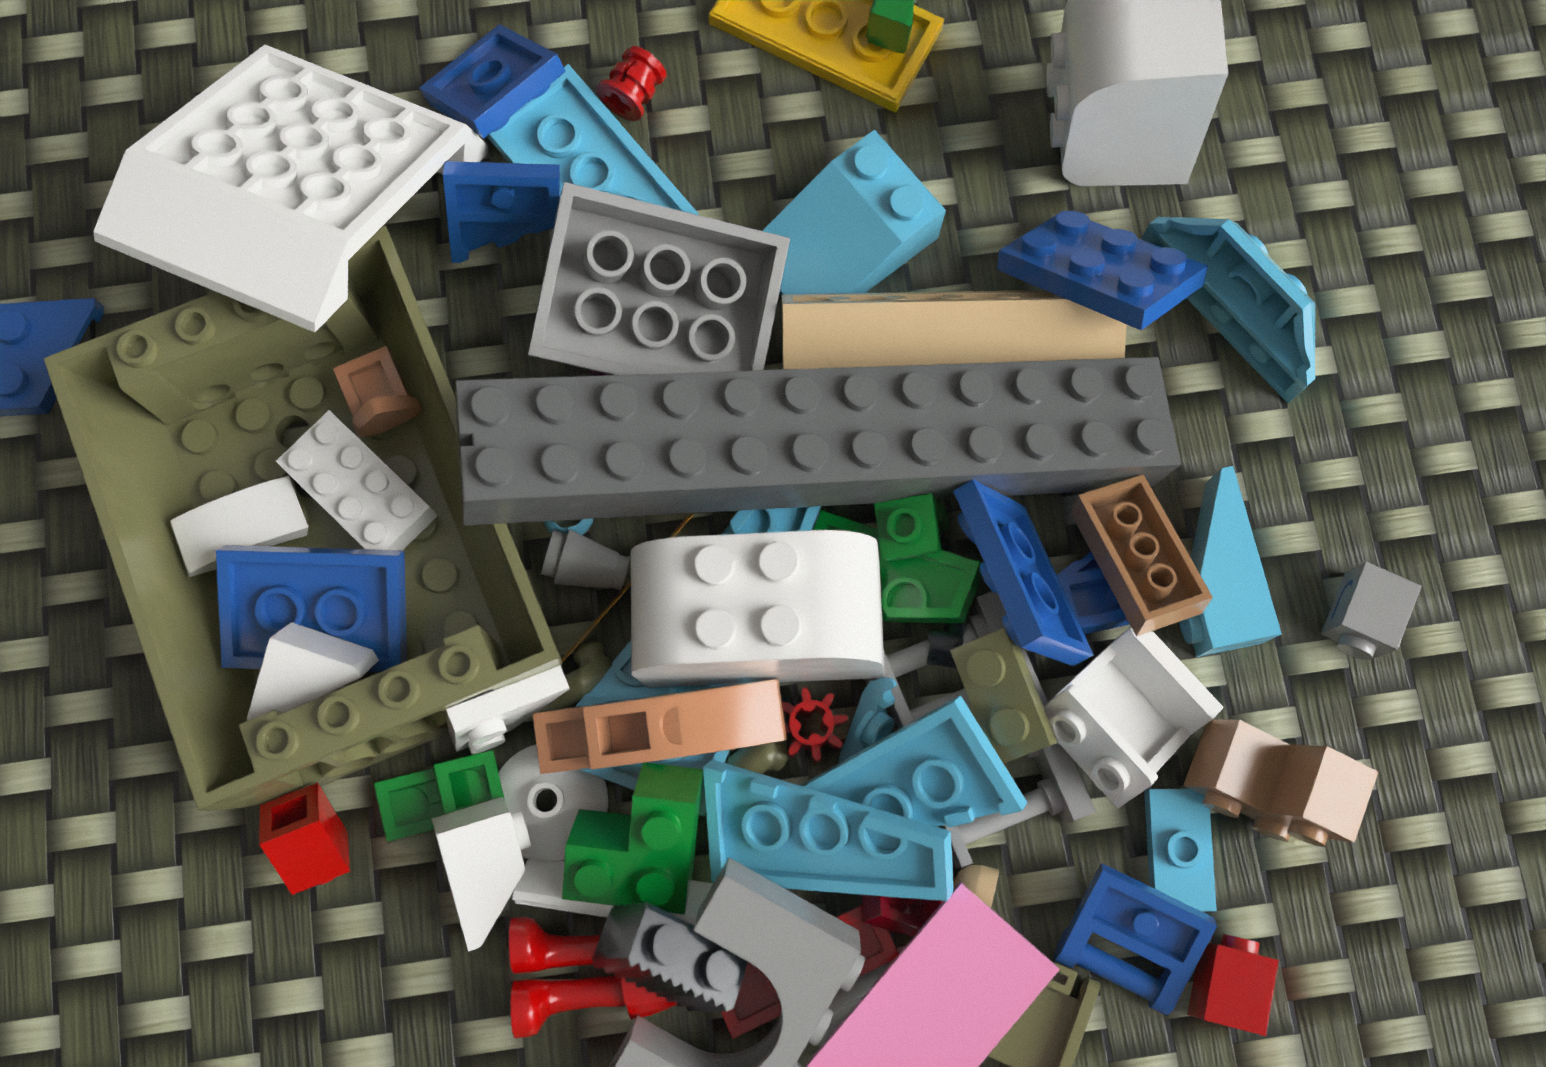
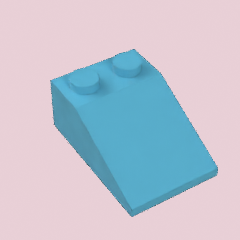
[762,129,946,295]

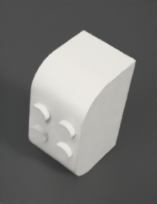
[1046,0,1228,186]
[631,530,885,688]

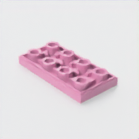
[804,882,1060,1067]

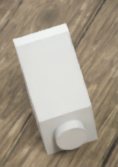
[432,797,531,951]

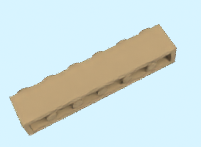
[781,290,1127,370]

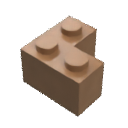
[1183,720,1378,847]

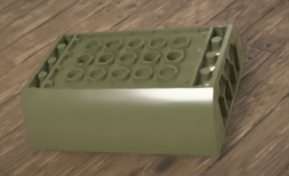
[43,225,562,811]

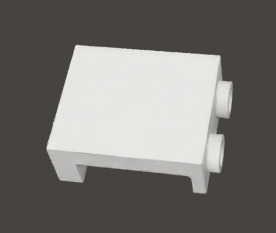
[1043,627,1224,808]

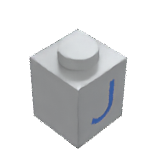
[1321,561,1422,660]

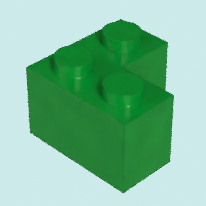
[562,762,703,914]

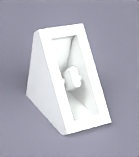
[247,622,379,721]

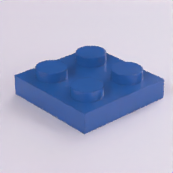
[419,24,566,138]

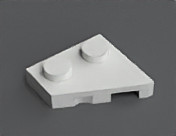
[446,665,569,754]

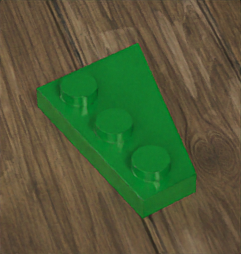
[813,510,982,623]

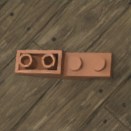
[533,679,787,774]

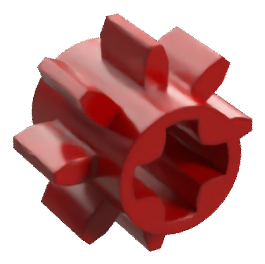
[782,687,848,764]

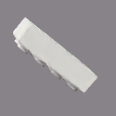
[276,410,438,550]

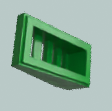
[866,0,914,54]

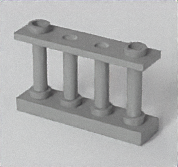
[865,591,1096,868]

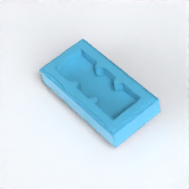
[1144,789,1217,911]

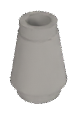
[541,529,630,591]

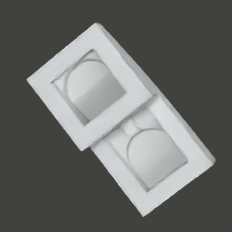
[170,475,308,577]

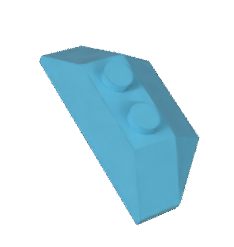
[1140,217,1315,403]

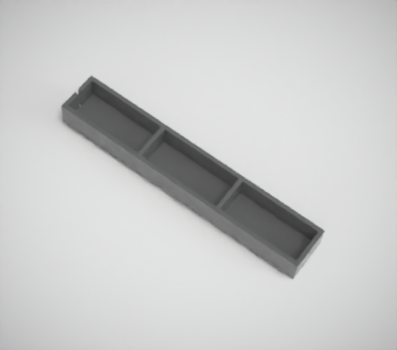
[456,357,1181,526]

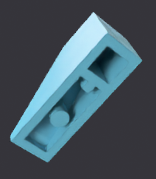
[1179,466,1282,657]

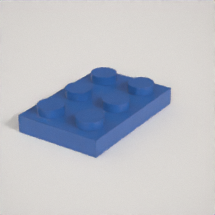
[997,210,1208,330]
[953,479,1093,666]
[216,545,407,673]

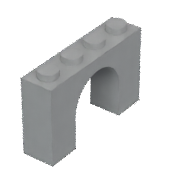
[608,857,865,1067]

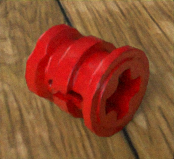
[596,46,667,121]

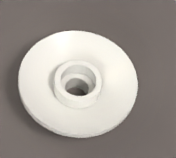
[499,744,609,861]

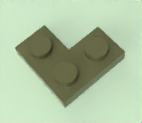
[950,628,1058,764]

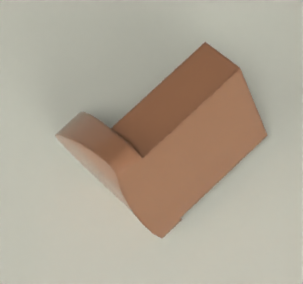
[333,346,422,437]

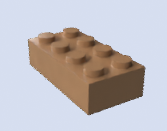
[1071,474,1213,636]

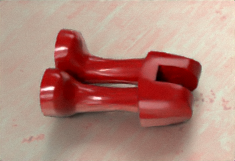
[509,916,677,1038]

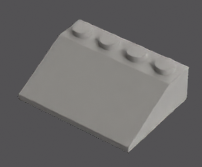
[528,182,790,375]

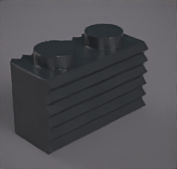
[592,901,748,1012]

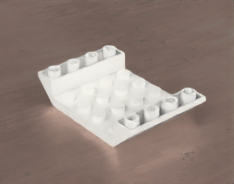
[93,44,488,332]

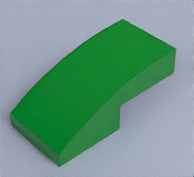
[374,750,505,844]

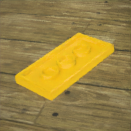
[709,0,944,113]

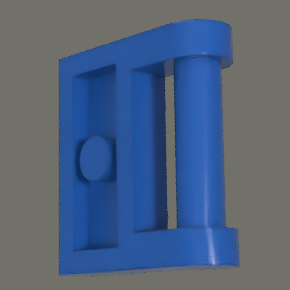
[1053,863,1217,1016]

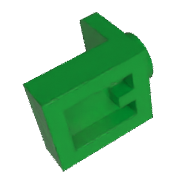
[874,493,950,562]

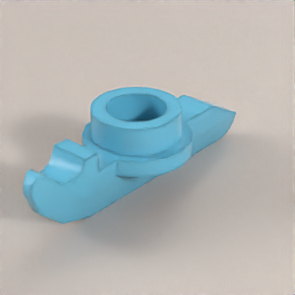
[839,677,897,763]

